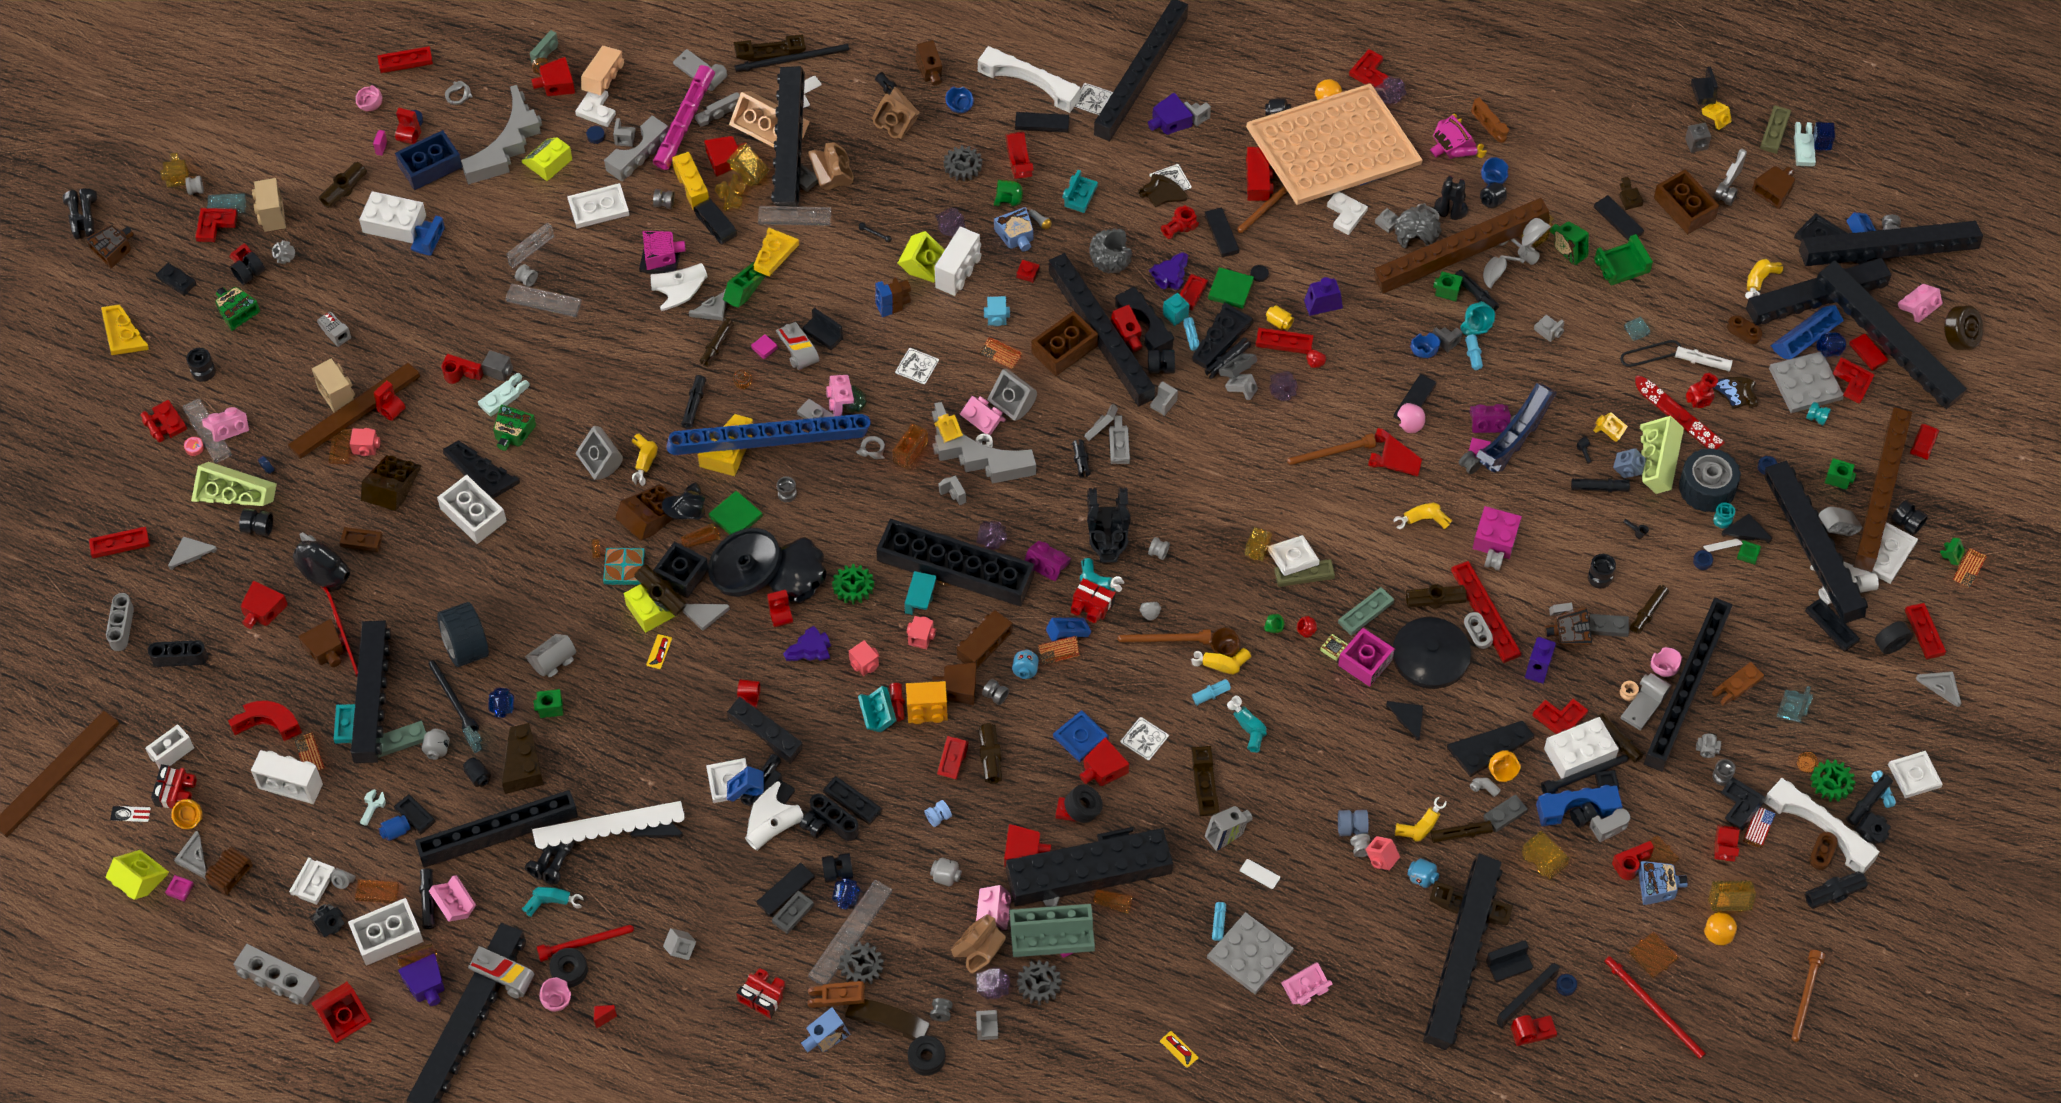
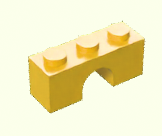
[672,152,709,210]

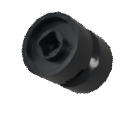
[230,252,265,285]
[186,347,216,382]
[1148,349,1175,374]
[1891,500,1928,535]
[239,508,273,537]
[1587,553,1616,589]
[821,853,853,883]

